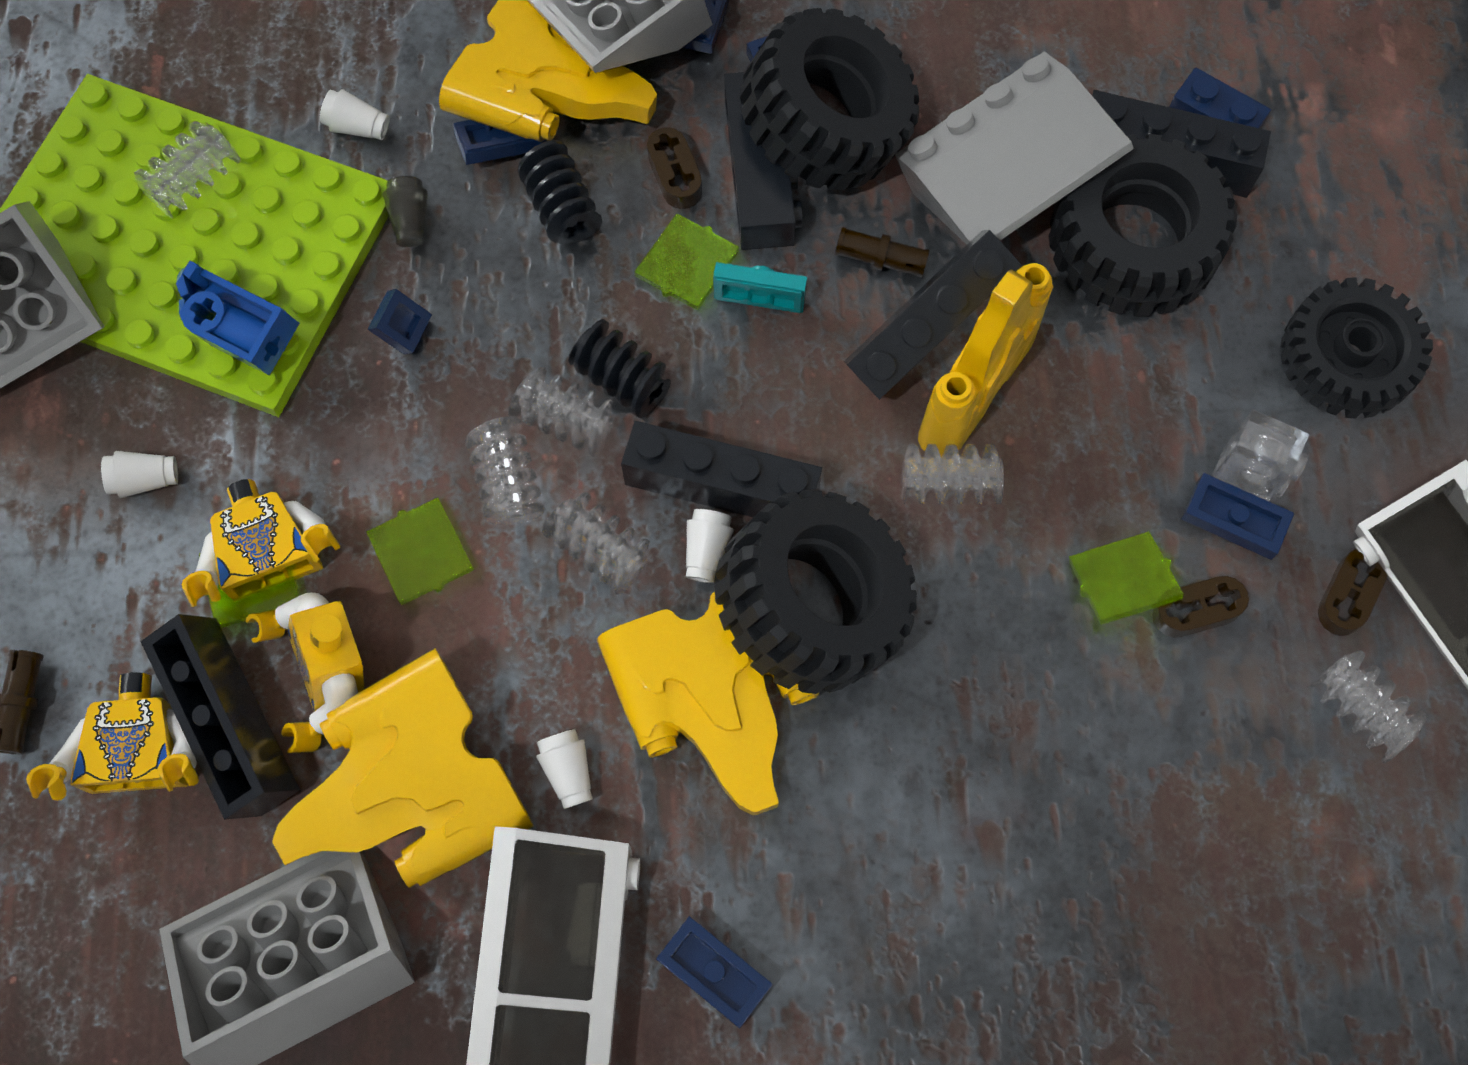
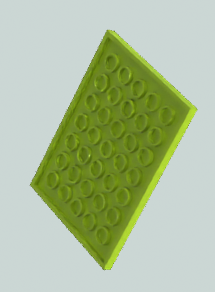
[0,74,401,417]

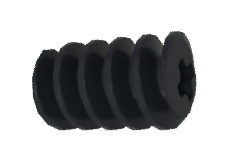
[517,140,602,244]
[568,319,671,418]

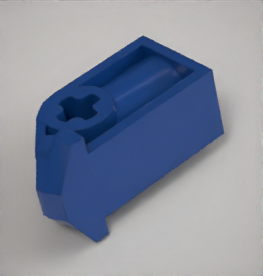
[176,261,300,376]

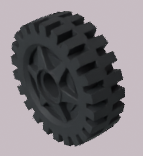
[1280,277,1433,419]

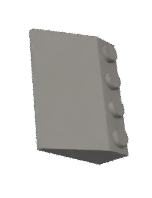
[527,0,713,73]
[895,51,1134,245]
[0,201,104,388]
[159,851,415,1065]

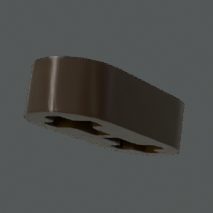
[647,127,702,209]
[1318,549,1388,636]
[1152,576,1249,638]

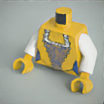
[181,479,340,607]
[246,592,364,753]
[26,672,199,801]

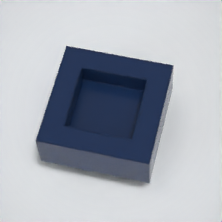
[367,289,432,355]

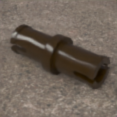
[834,227,930,278]
[0,650,44,755]

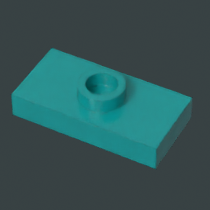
[713,262,807,313]

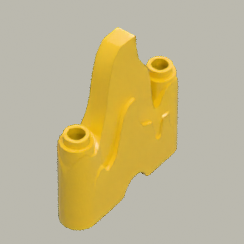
[439,0,657,142]
[918,263,1053,458]
[597,592,819,816]
[272,648,534,888]

